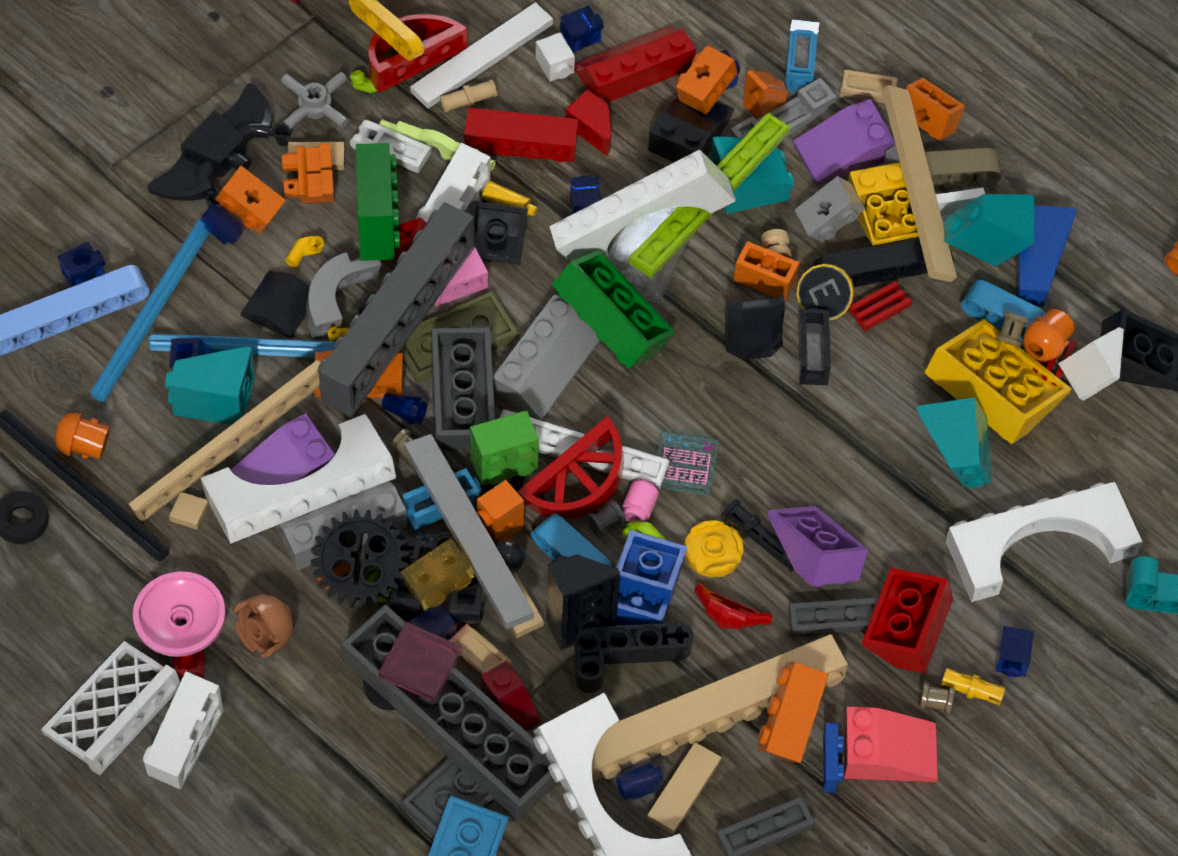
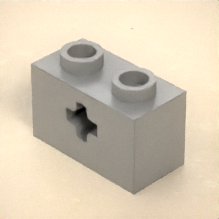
[795,176,865,242]

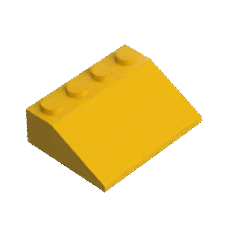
[924,319,1072,444]

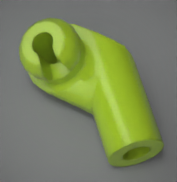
[622,521,667,540]

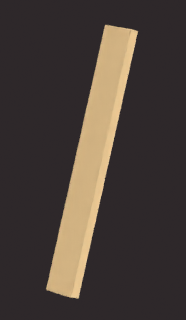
[882,85,957,282]
[129,360,320,523]

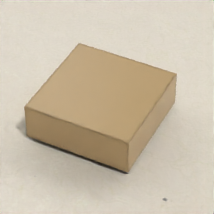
[169,492,209,530]

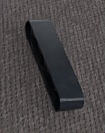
[814,237,954,287]

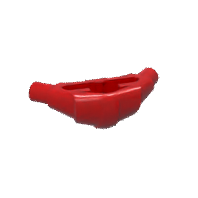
[694,584,772,630]

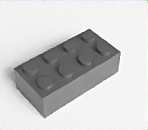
[430,327,495,450]

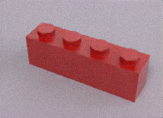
[464,107,579,162]

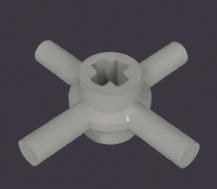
[281,72,349,131]

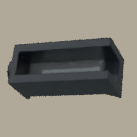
[798,308,831,385]

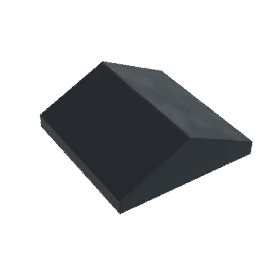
[470,201,528,265]
[240,271,310,339]

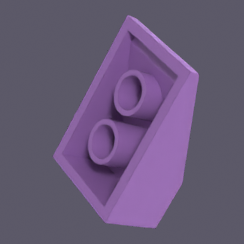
[793,99,895,186]
[231,413,335,485]
[768,506,868,587]

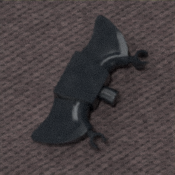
[147,83,291,214]

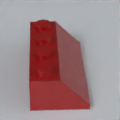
[574,26,696,103]

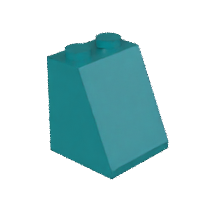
[710,136,794,214]
[944,194,1034,267]
[165,346,256,425]
[916,397,993,489]

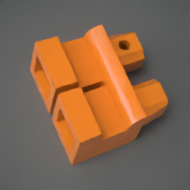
[282,143,335,203]

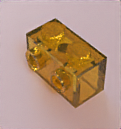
[400,538,475,611]

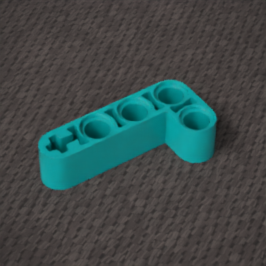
[1125,556,1178,614]

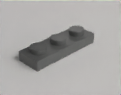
[788,597,879,636]
[716,796,815,856]

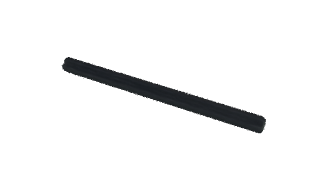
[0,410,170,562]

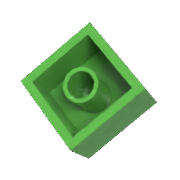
[470,410,539,486]

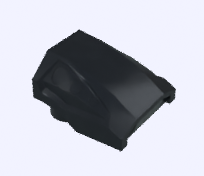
[724,296,785,360]

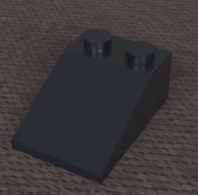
[648,96,734,162]
[1100,309,1178,391]

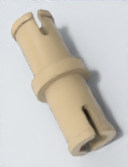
[440,79,498,113]

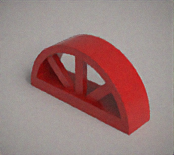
[368,14,467,93]
[517,416,624,519]

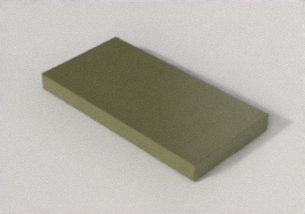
[399,290,519,384]

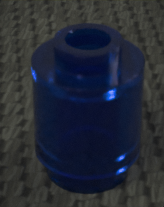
[200,203,243,245]
[616,761,664,800]

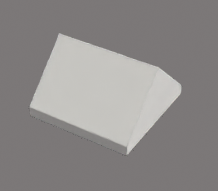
[1058,327,1124,400]

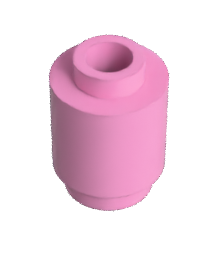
[622,479,659,522]

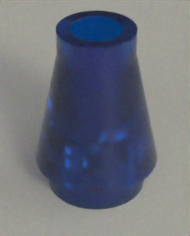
[382,392,427,425]

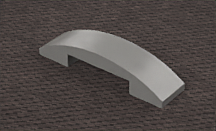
[730,78,837,138]

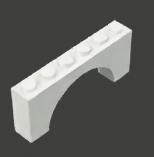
[549,150,736,262]
[201,414,396,544]
[946,482,1142,602]
[533,693,691,856]

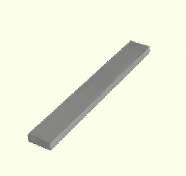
[404,434,534,629]

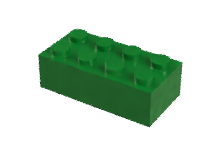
[356,143,400,261]
[551,250,676,369]

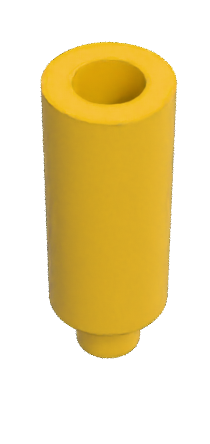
[482,181,538,217]

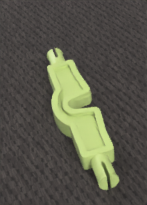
[379,119,496,172]

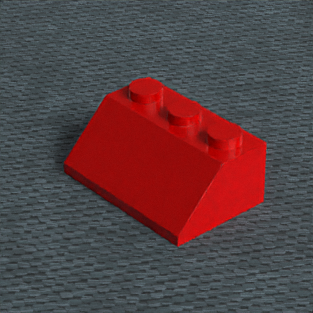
[862,568,953,674]

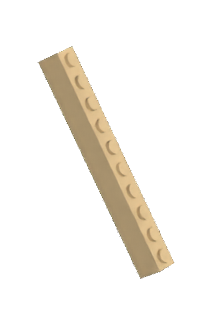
[592,634,848,782]

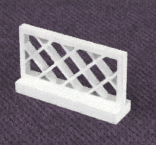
[41,641,180,776]

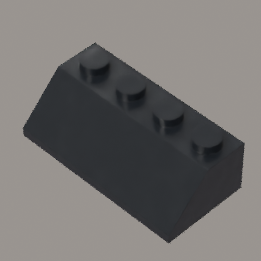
[546,554,620,650]

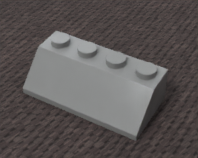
[493,294,600,421]
[276,481,407,571]

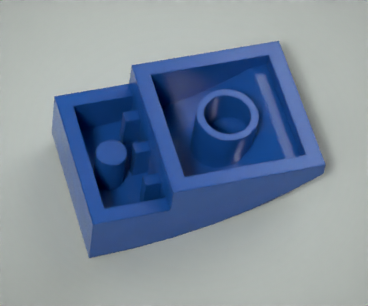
[616,530,688,625]

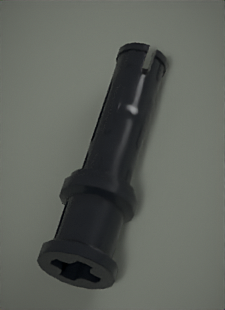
[720,499,794,572]

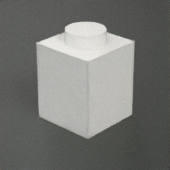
[536,32,575,82]

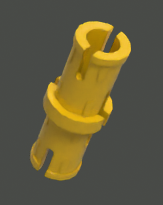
[941,668,1005,706]

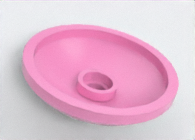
[133,571,226,657]

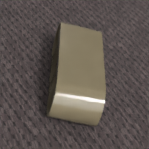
[925,148,1001,188]

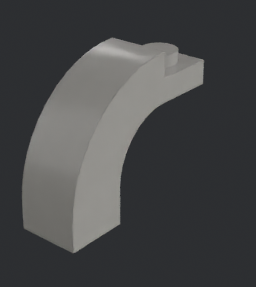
[306,252,381,338]

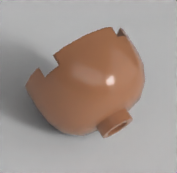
[234,594,293,658]

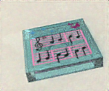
[657,431,719,496]

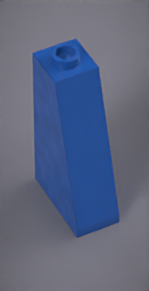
[1016,205,1076,307]

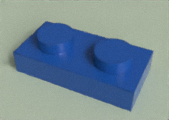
[823,723,844,793]

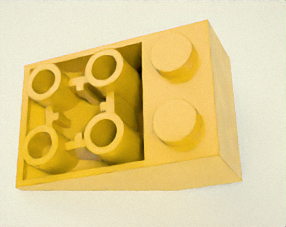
[848,162,919,246]

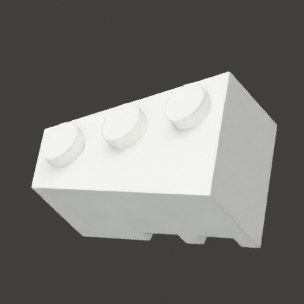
[416,143,490,223]
[143,671,224,790]

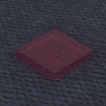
[379,622,462,702]

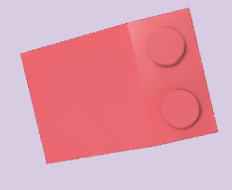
[843,707,938,782]

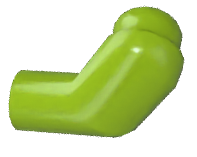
[350,70,377,93]

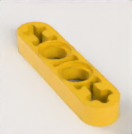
[348,0,424,61]

